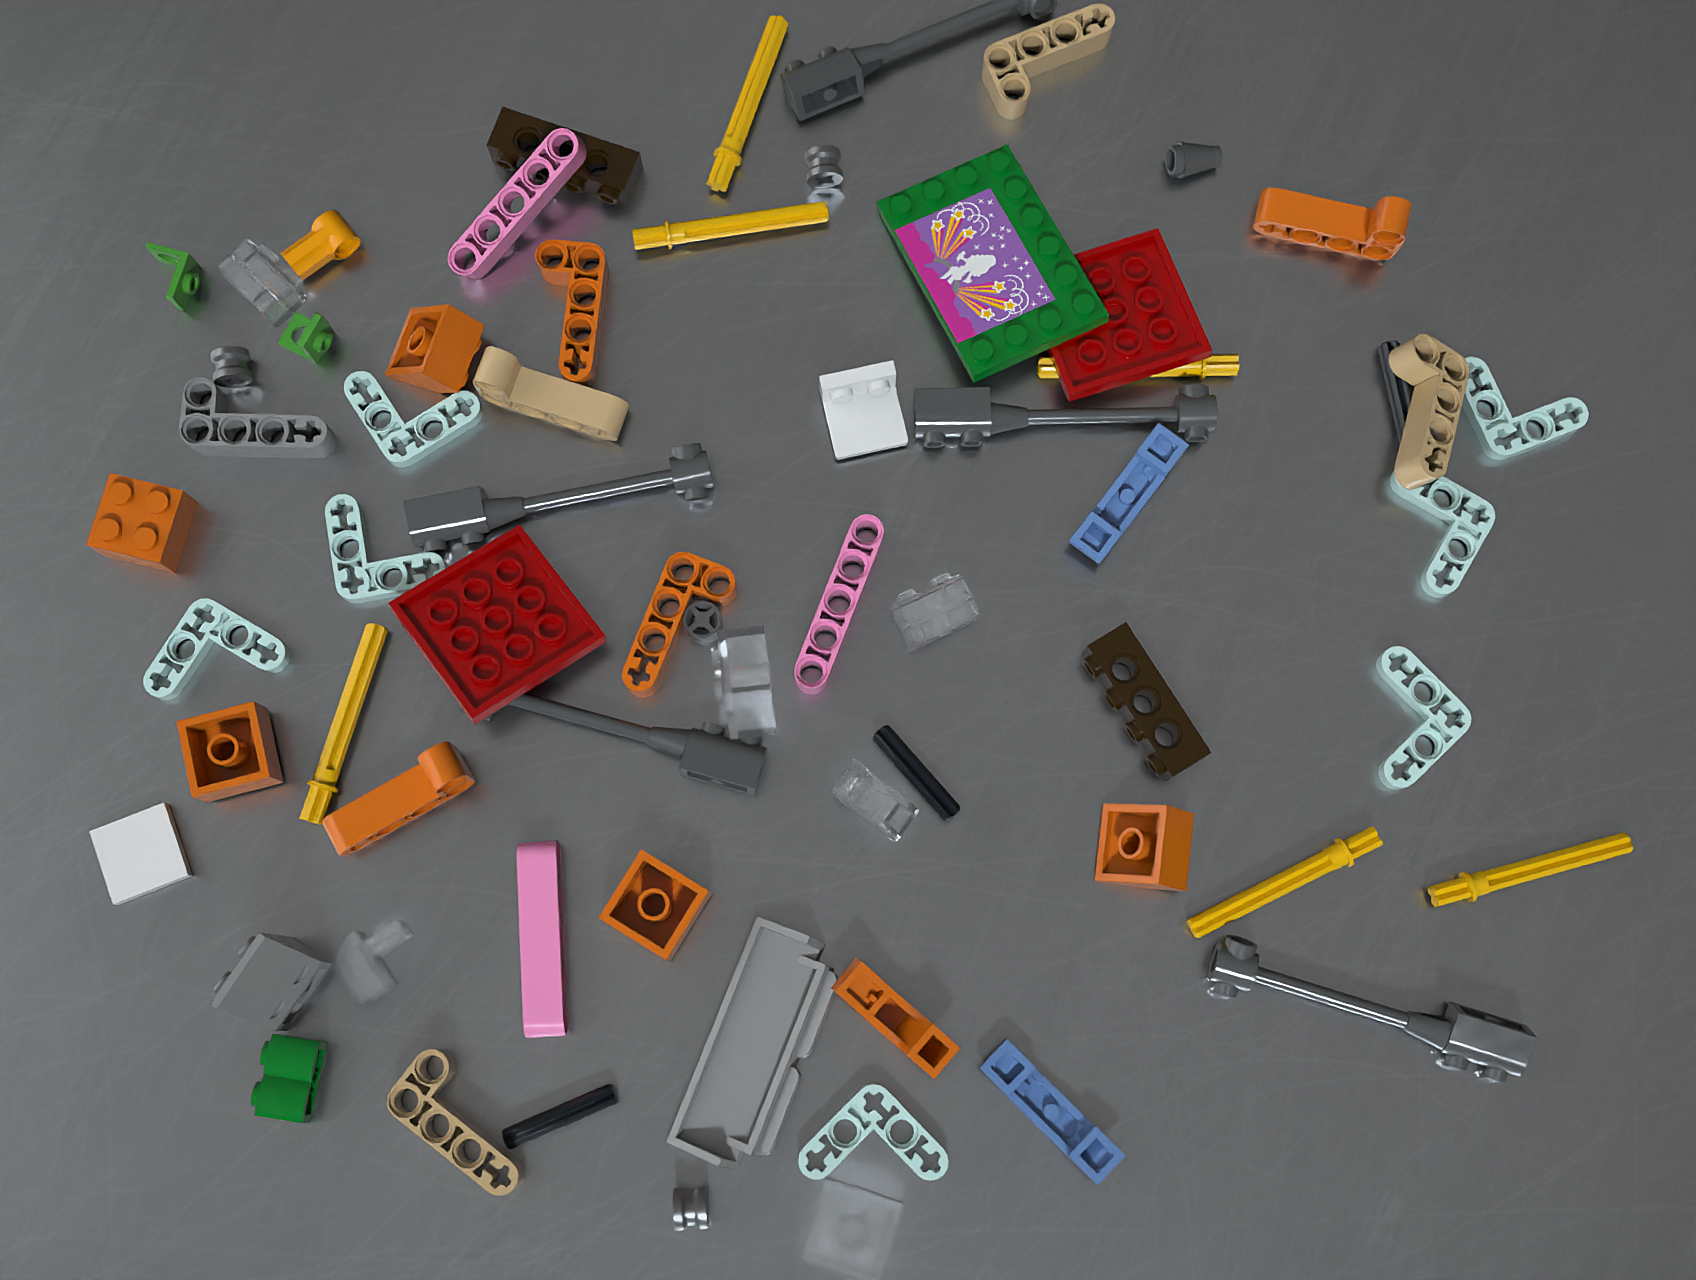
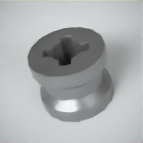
[804,145,843,188]
[211,346,253,388]
[683,600,723,644]
[673,1186,709,1231]

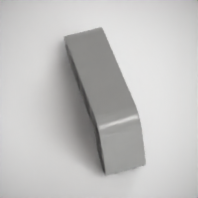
[179,377,337,459]

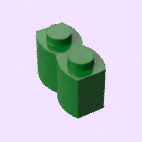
[251,1034,327,1123]

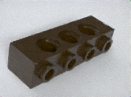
[487,106,643,206]
[1082,622,1212,781]

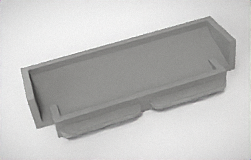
[666,916,838,1170]

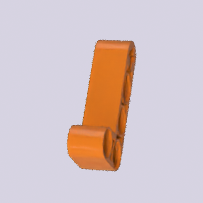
[1253,188,1412,260]
[535,239,610,388]
[622,551,737,698]
[321,741,475,857]

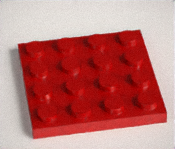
[1048,228,1212,402]
[388,524,606,725]

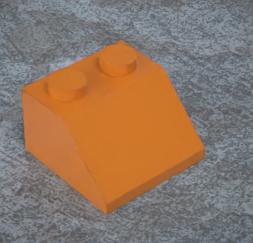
[384,304,485,393]
[1095,803,1194,891]

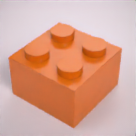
[86,473,198,573]
[176,701,283,803]
[598,849,712,961]

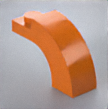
[831,958,960,1079]

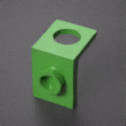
[146,242,201,312]
[278,312,335,364]

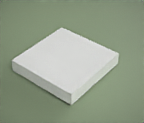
[89,802,193,905]

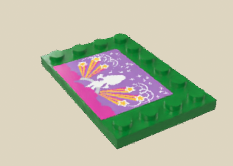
[876,144,1109,383]

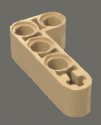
[981,3,1115,120]
[1389,334,1469,490]
[473,346,630,441]
[387,1049,525,1196]

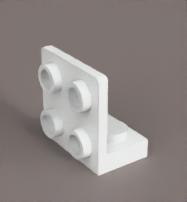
[819,360,908,460]

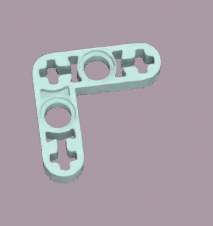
[1462,357,1589,461]
[344,371,483,468]
[1390,470,1496,598]
[325,494,448,603]
[143,598,290,700]
[1376,646,1472,790]
[798,1083,949,1181]

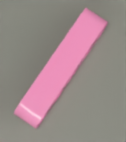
[448,128,587,280]
[794,514,884,695]
[516,840,568,1038]

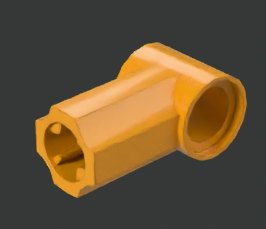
[280,210,361,281]

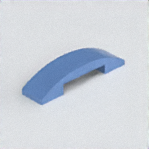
[1069,423,1189,564]
[980,1039,1126,1185]

